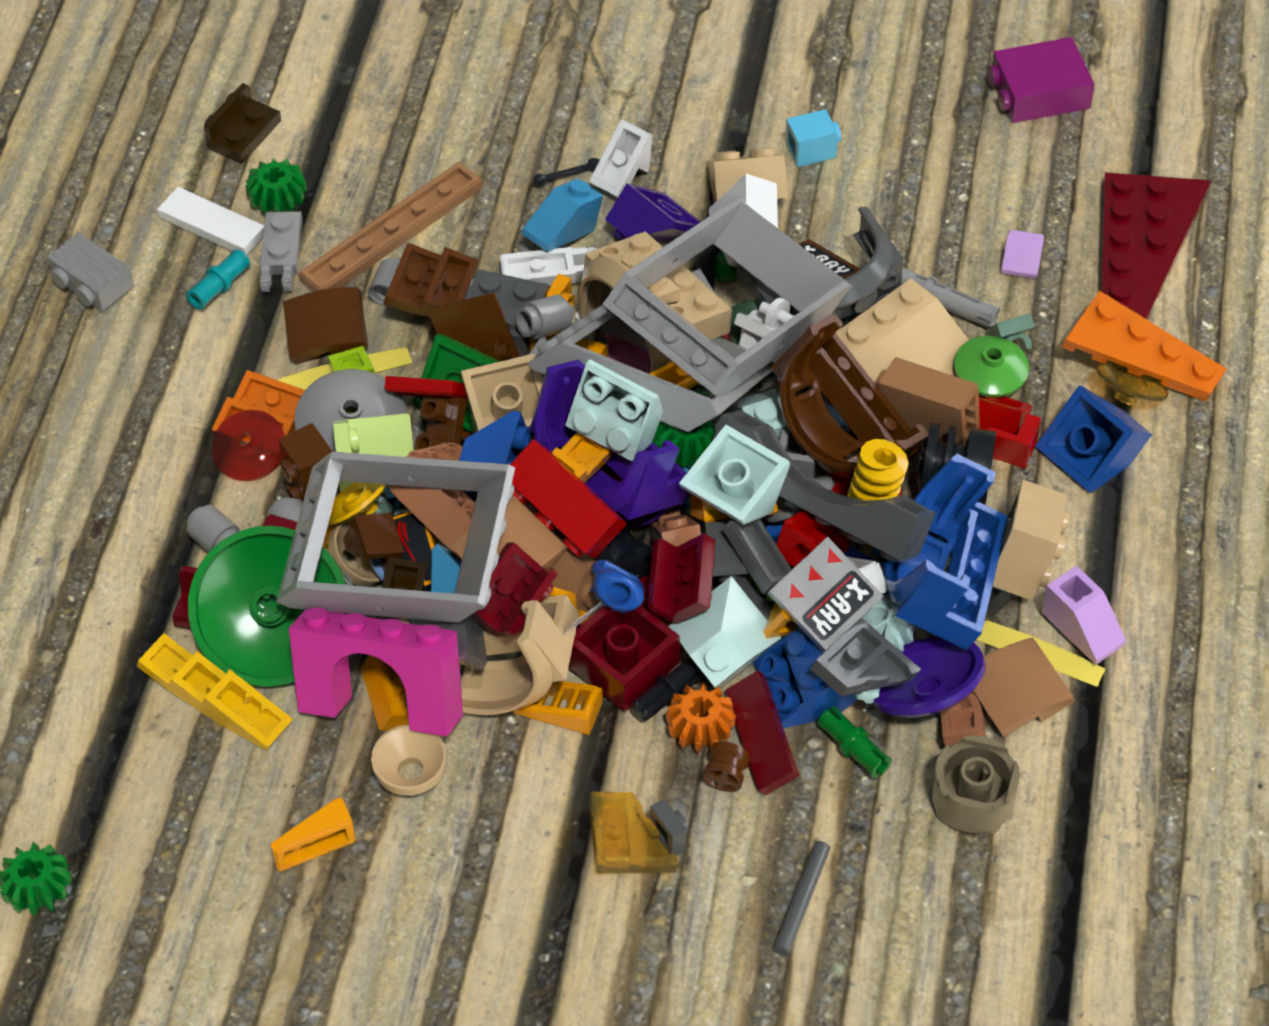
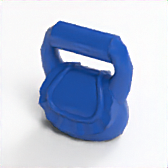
[591,559,645,613]

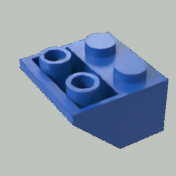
[459,411,532,501]
[754,626,858,728]

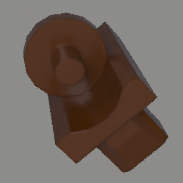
[414,397,472,451]

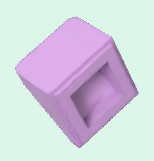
[1001,230,1044,279]

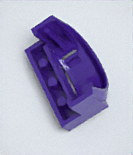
[529,360,688,520]

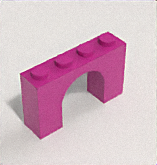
[289,607,463,736]

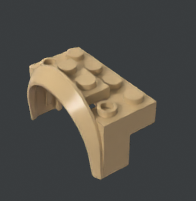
[578,231,732,372]
[397,595,579,715]

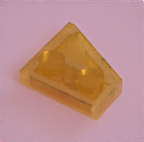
[589,792,678,873]

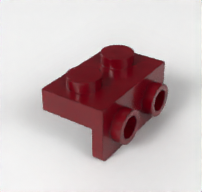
[648,533,715,624]
[471,542,558,637]

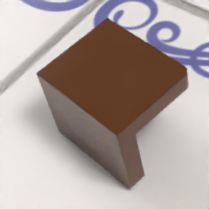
[343,513,404,572]

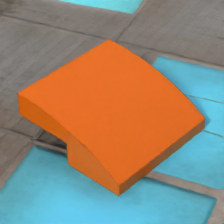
[212,370,305,455]

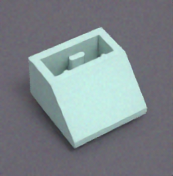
[565,359,663,461]

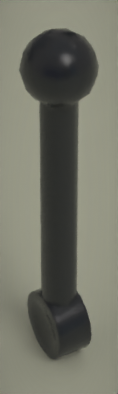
[532,158,600,187]

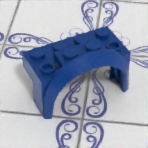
[884,454,1008,650]

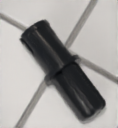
[631,657,704,721]

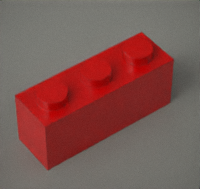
[510,439,627,559]

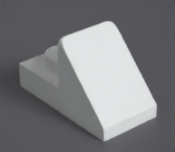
[589,119,652,197]

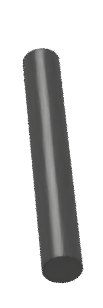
[773,841,830,956]

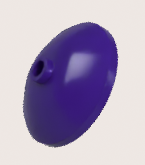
[871,636,986,718]

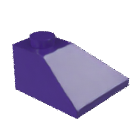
[605,183,701,242]

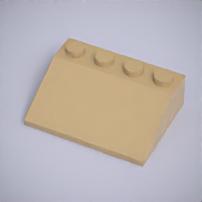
[808,278,969,392]

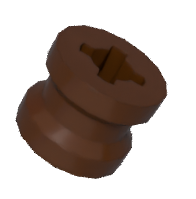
[702,742,750,792]

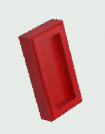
[384,376,466,399]

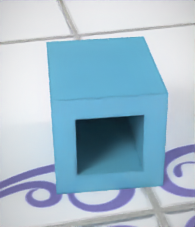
[785,109,841,167]

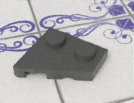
[811,618,921,696]

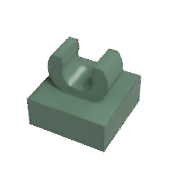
[986,313,1035,352]

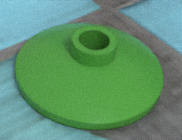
[954,336,1029,397]

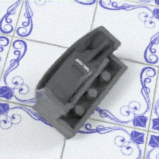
[737,207,903,329]

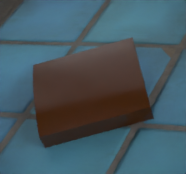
[383,242,479,317]
[283,287,369,365]

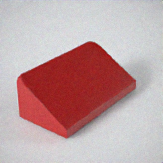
[979,395,1033,435]

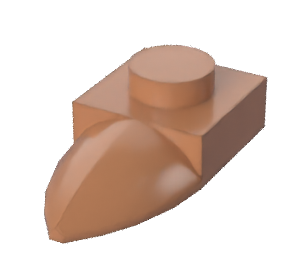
[941,692,986,747]

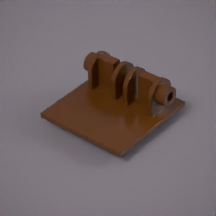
[428,292,520,361]

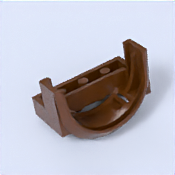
[770,313,929,478]

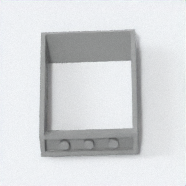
[603,198,852,397]
[528,305,773,432]
[276,452,515,623]

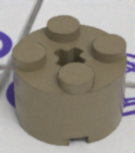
[932,735,1020,834]

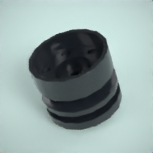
[917,422,996,505]

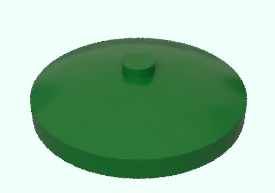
[188,526,350,687]

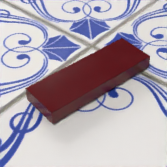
[725,671,800,795]

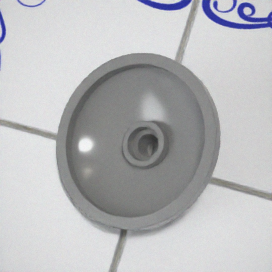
[294,369,407,452]

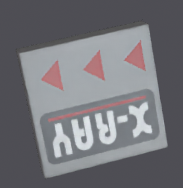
[768,537,883,653]

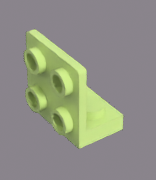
[333,413,414,493]

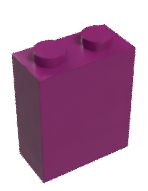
[987,37,1095,123]

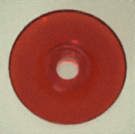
[211,410,285,482]

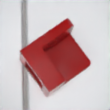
[987,413,1041,469]

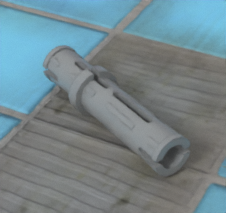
[901,267,1000,328]

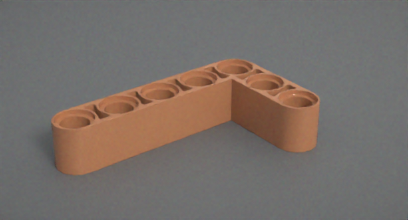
[387,443,475,561]

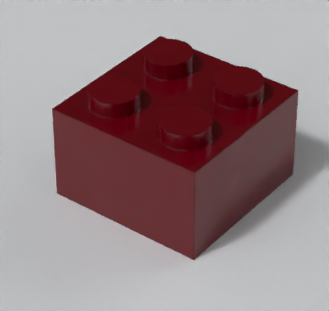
[569,605,680,712]

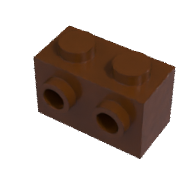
[278,423,340,502]

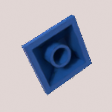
[1035,385,1153,493]

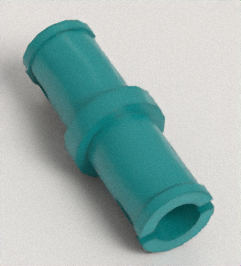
[186,249,251,310]

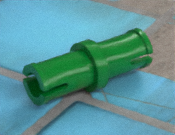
[818,706,892,778]

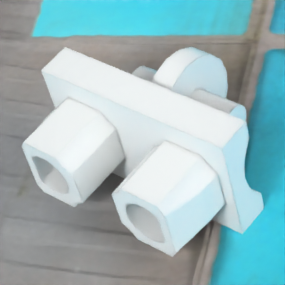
[734,298,794,363]

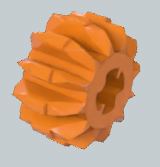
[666,682,736,754]

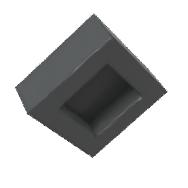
[649,799,689,859]

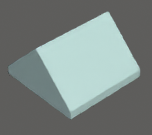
[679,425,790,525]

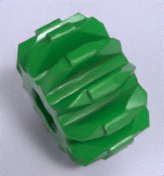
[245,157,307,216]
[653,420,715,469]
[0,841,72,917]

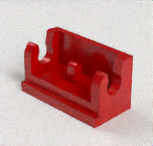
[776,510,851,567]

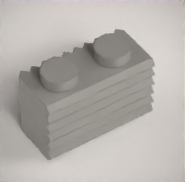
[48,232,134,312]

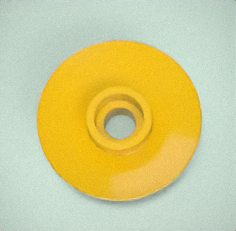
[328,482,386,525]

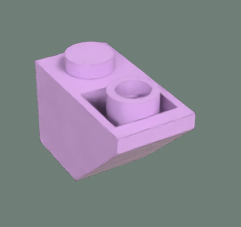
[1042,565,1126,665]

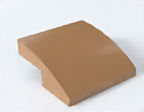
[451,495,568,568]
[973,637,1076,738]

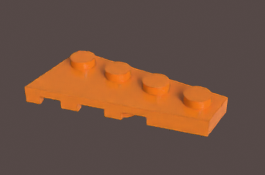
[1061,291,1227,402]

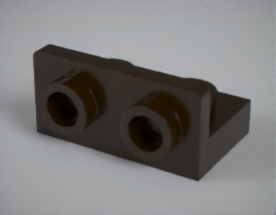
[204,83,282,164]

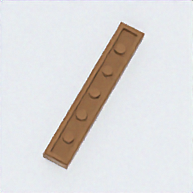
[298,162,483,292]

